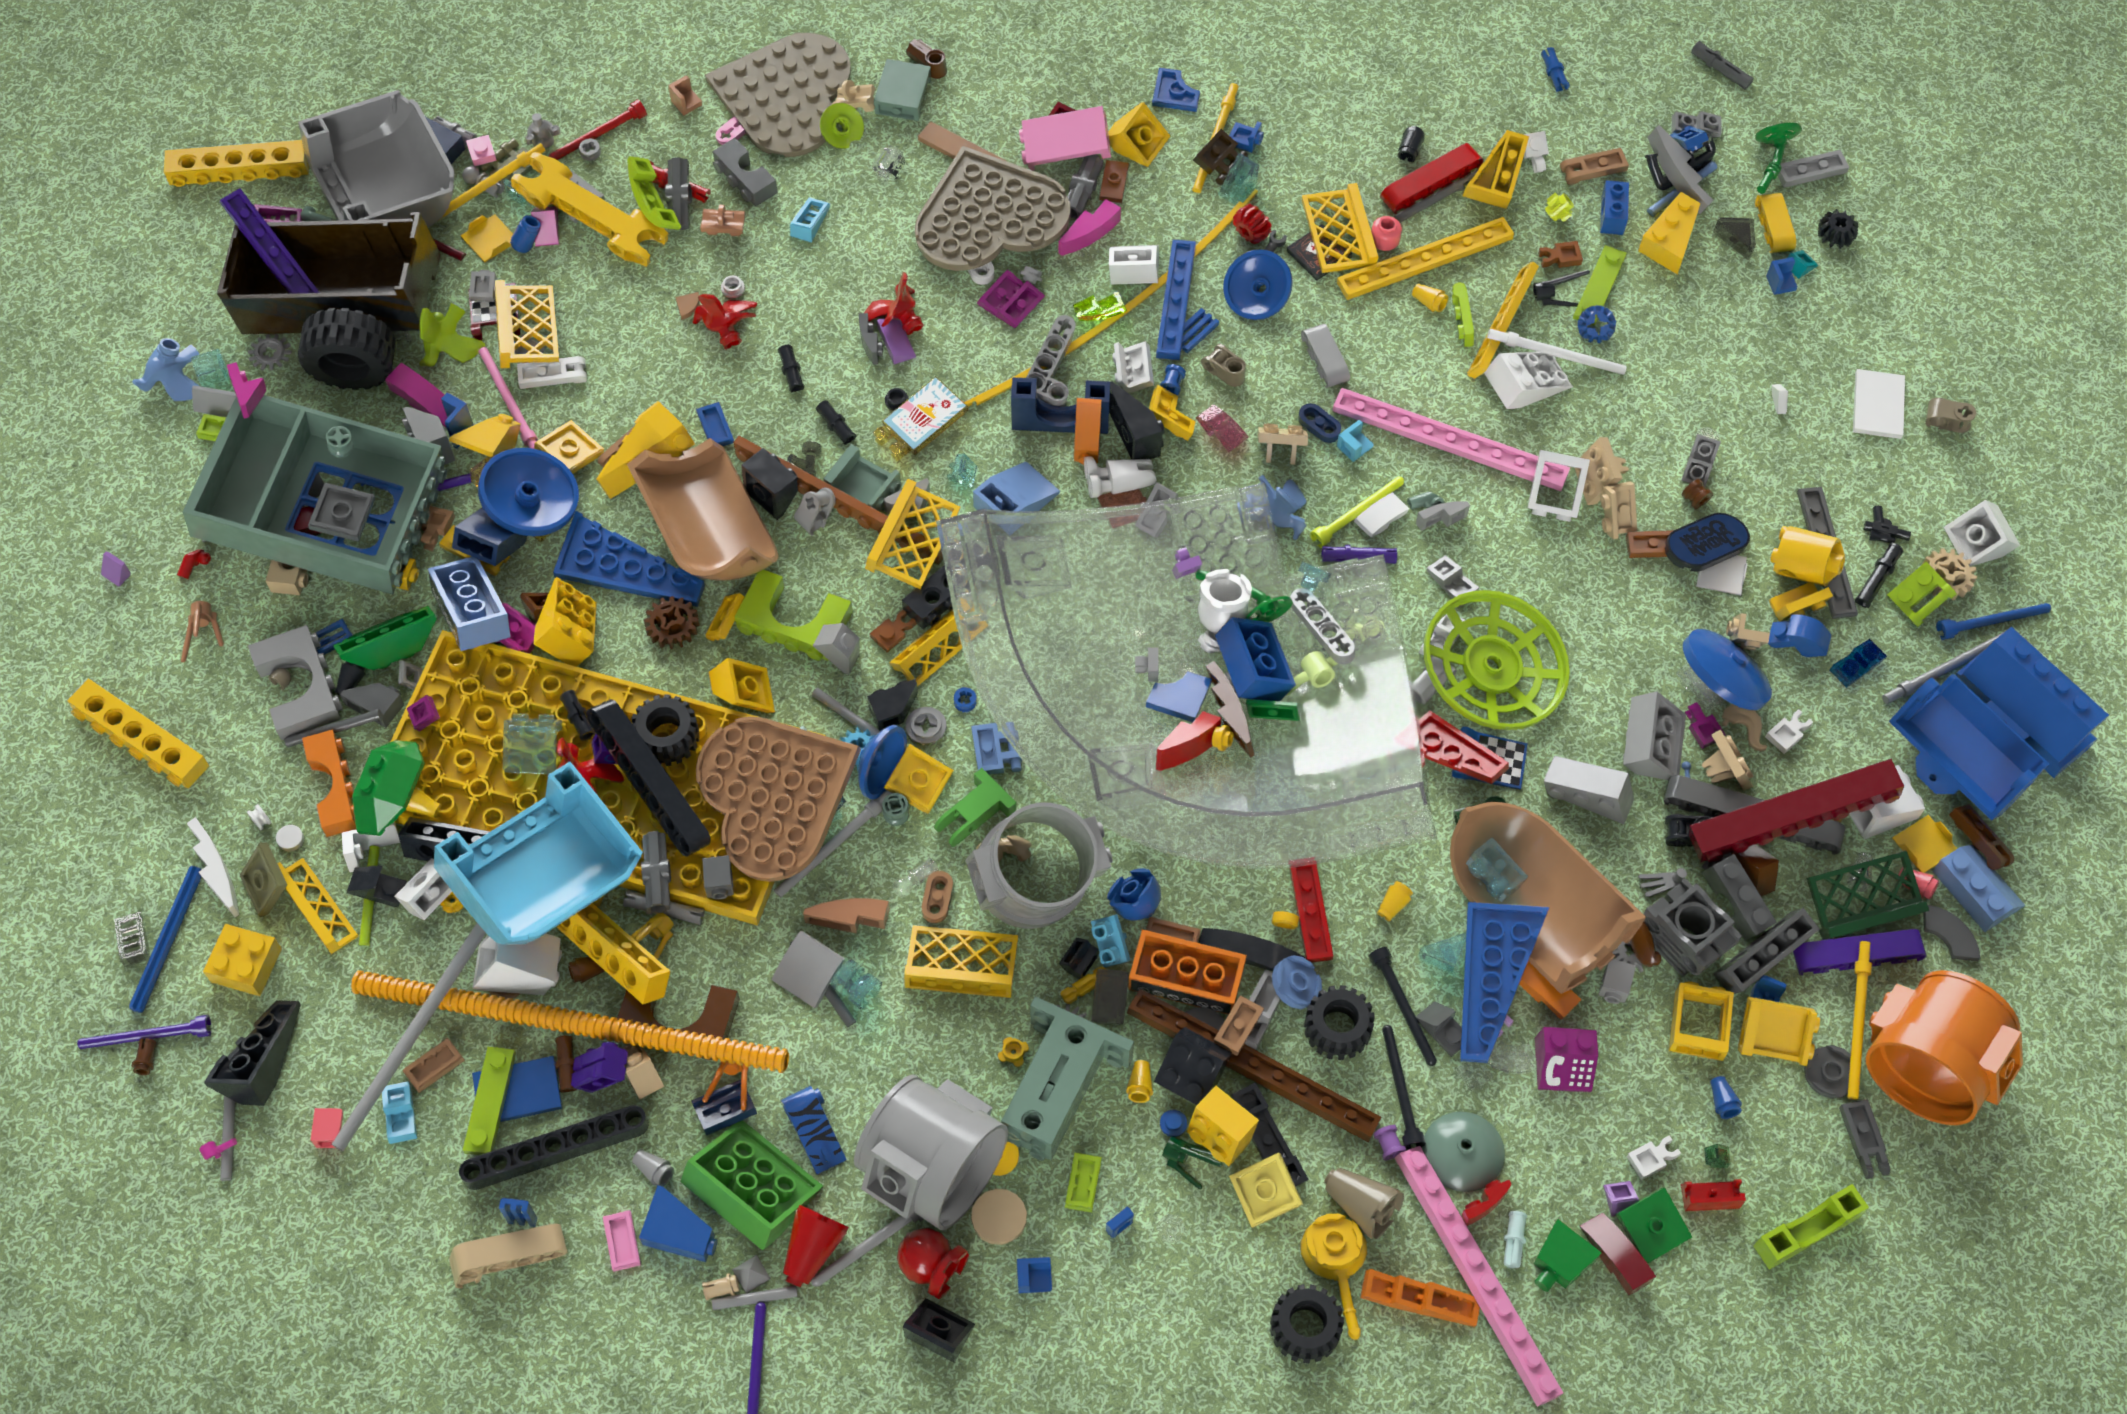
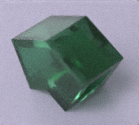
[1704,1143,1731,1168]

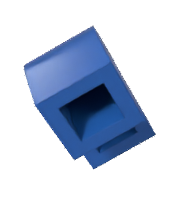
[1768,614,1832,657]

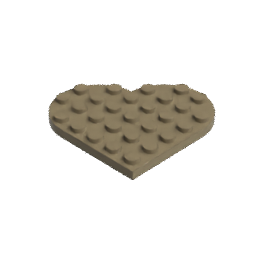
[705,33,851,157]
[915,146,1071,271]

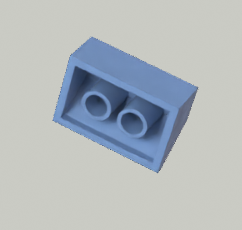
[1933,845,2025,932]

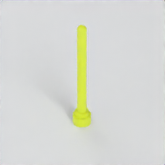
[1310,477,1404,548]

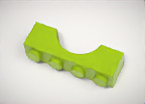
[1753,1184,1869,1270]

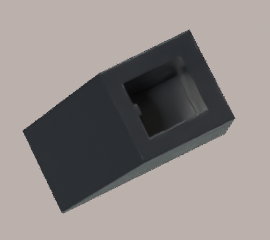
[867,679,918,731]

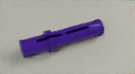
[1321,545,1397,565]

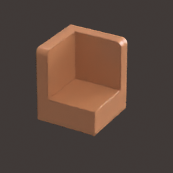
[668,75,702,116]

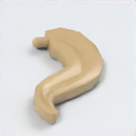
[1722,704,1767,751]

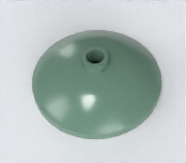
[1422,1112,1505,1192]

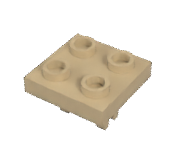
[1257,423,1308,465]
[1575,437,1629,505]
[1702,730,1754,791]

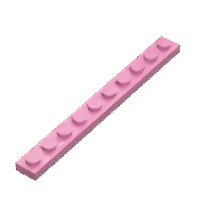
[1332,388,1570,492]
[1394,1146,1563,1407]

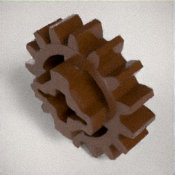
[644,596,700,649]

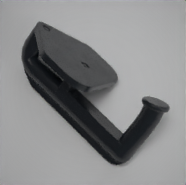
[1644,133,1716,191]

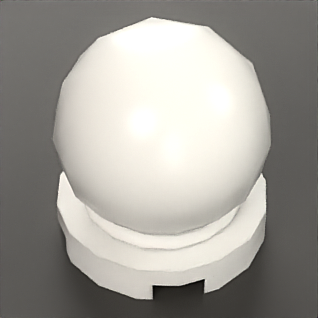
[1198,569,1252,634]

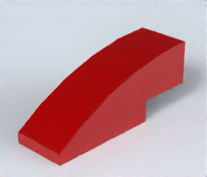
[1156,711,1222,771]

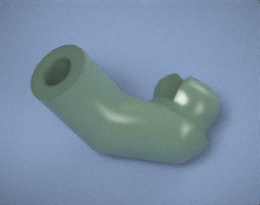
[300,206,332,221]
[1407,492,1445,510]

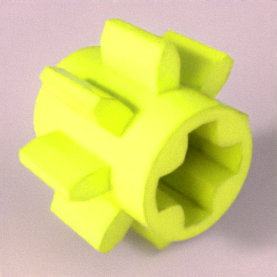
[1545,192,1574,222]

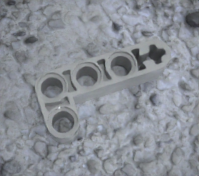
[1026,315,1076,407]

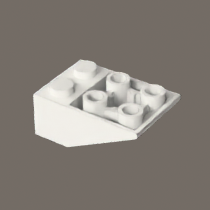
[1484,352,1573,409]

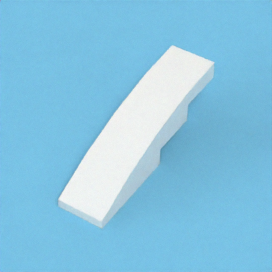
[187,817,239,917]

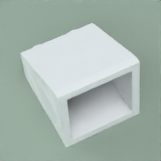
[1849,765,1925,840]
[472,933,562,995]

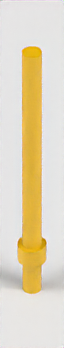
[1192,83,1239,193]
[438,143,546,221]
[1847,941,1872,1100]

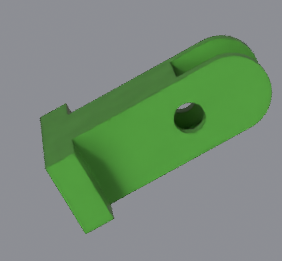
[934,768,1017,847]

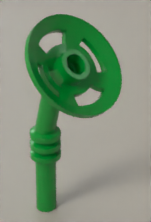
[1755,122,1802,194]
[1196,569,1293,622]

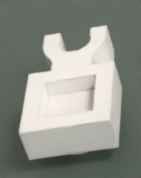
[1765,709,1813,754]
[1626,1135,1681,1180]

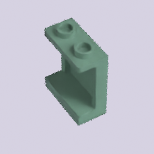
[874,59,931,121]
[823,444,902,512]

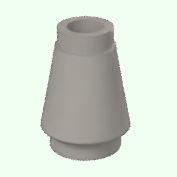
[632,1149,674,1186]

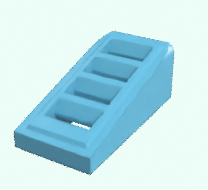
[790,198,830,242]

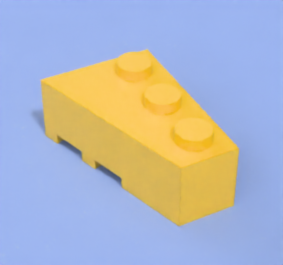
[1462,130,1529,209]
[1638,192,1701,275]

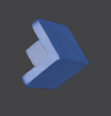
[1766,257,1798,295]
[1017,1257,1052,1293]

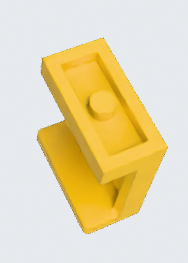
[1738,997,1820,1066]

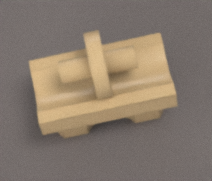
[832,80,876,112]

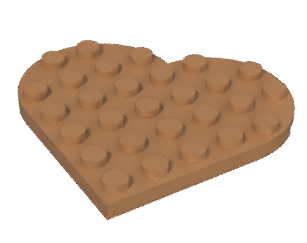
[696,717,861,881]

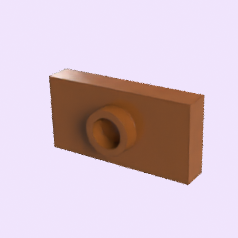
[1099,160,1129,203]

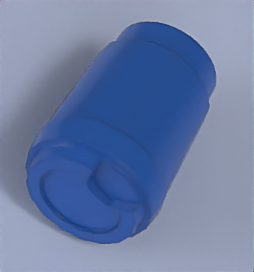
[510,216,541,253]

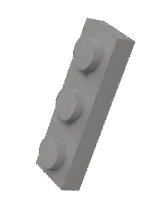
[1778,150,1849,188]

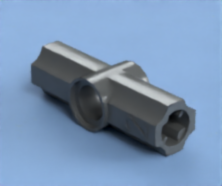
[1067,154,1103,219]
[665,157,692,230]
[641,831,671,914]

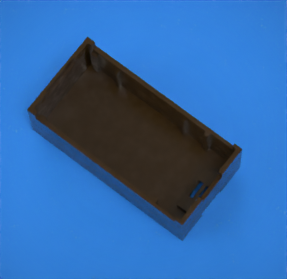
[217,212,441,334]

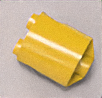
[1770,526,1845,587]

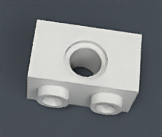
[394,858,452,920]

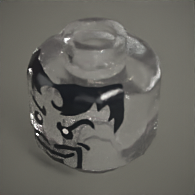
[872,146,905,182]

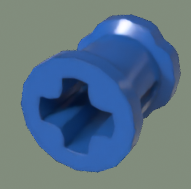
[1160,364,1186,396]

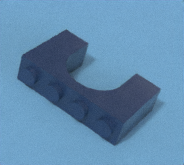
[1011,377,1110,434]

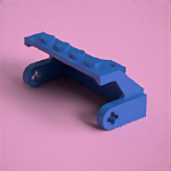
[1956,627,2109,778]
[1889,674,2050,821]

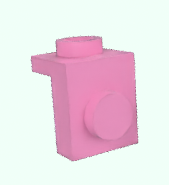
[466,135,497,167]

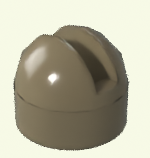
[268,668,291,691]

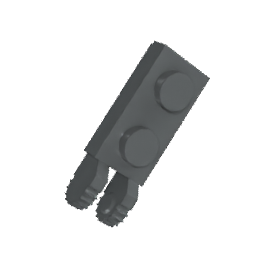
[1839,1099,1890,1179]

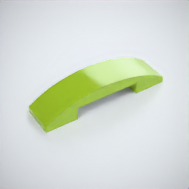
[627,156,681,230]

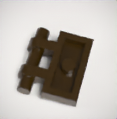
[1193,129,1248,186]

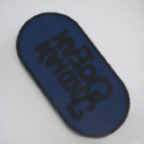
[1665,513,1750,572]

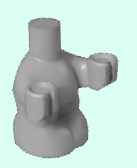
[525,113,561,148]

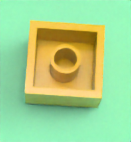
[203,924,282,996]
[1187,1086,1259,1166]

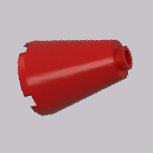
[783,1205,849,1288]

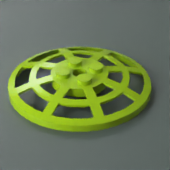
[1423,590,1570,730]

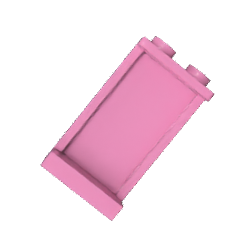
[1019,106,1111,171]

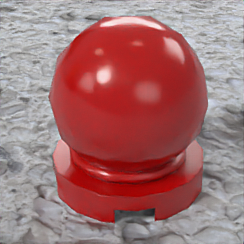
[897,1228,969,1300]

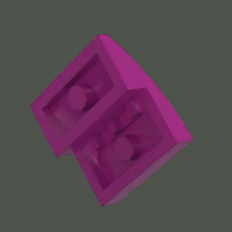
[977,269,1045,329]

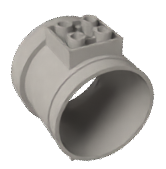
[965,802,1113,929]
[854,1075,1008,1230]

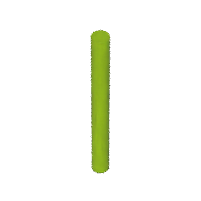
[359,845,380,946]

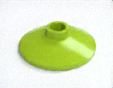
[820,103,864,149]

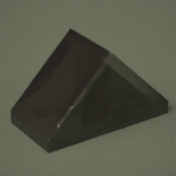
[1713,217,1756,260]

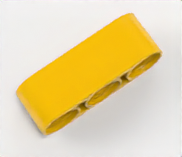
[1755,193,1796,253]

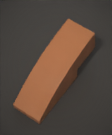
[803,898,890,933]

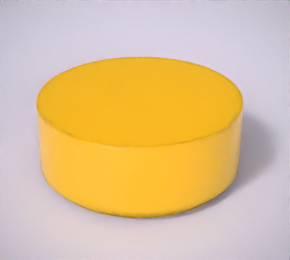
[1272,911,1299,930]

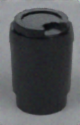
[1398,126,1425,162]

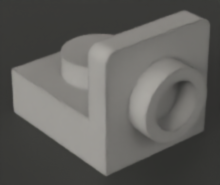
[469,270,498,302]

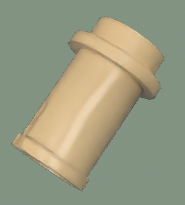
[702,1273,740,1301]

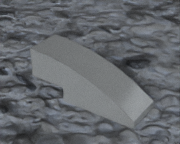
[1245,970,1281,1050]

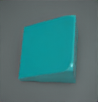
[1787,250,1818,279]

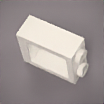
[1527,450,1590,522]

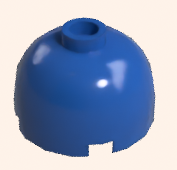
[1107,868,1161,921]

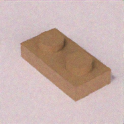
[1214,995,1264,1056]

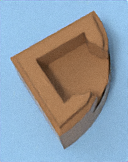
[675,292,700,320]

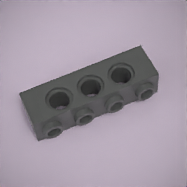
[1713,908,1820,994]

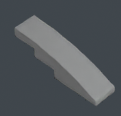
[1647,125,1713,214]

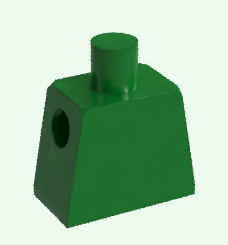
[1534,1219,1602,1292]

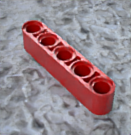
[1380,143,1484,214]

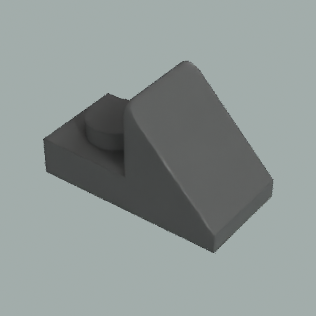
[1416,1001,1462,1057]

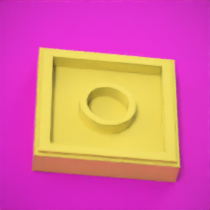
[1229,1153,1303,1228]

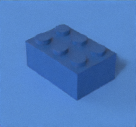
[1215,617,1296,702]

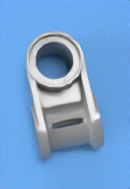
[794,488,835,536]

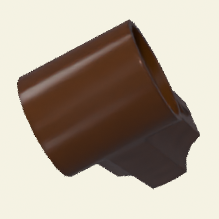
[906,39,947,79]

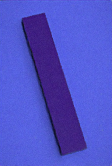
[219,188,319,294]

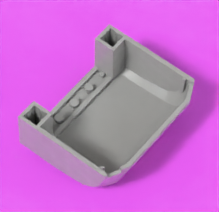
[298,90,455,227]

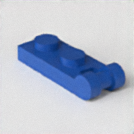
[1670,126,1709,151]

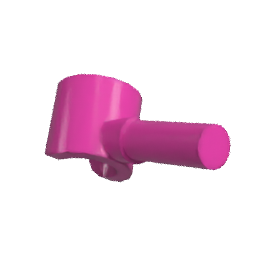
[199,1138,237,1160]

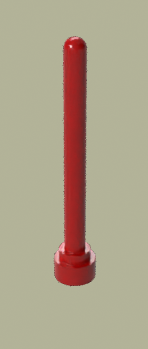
[548,99,647,160]

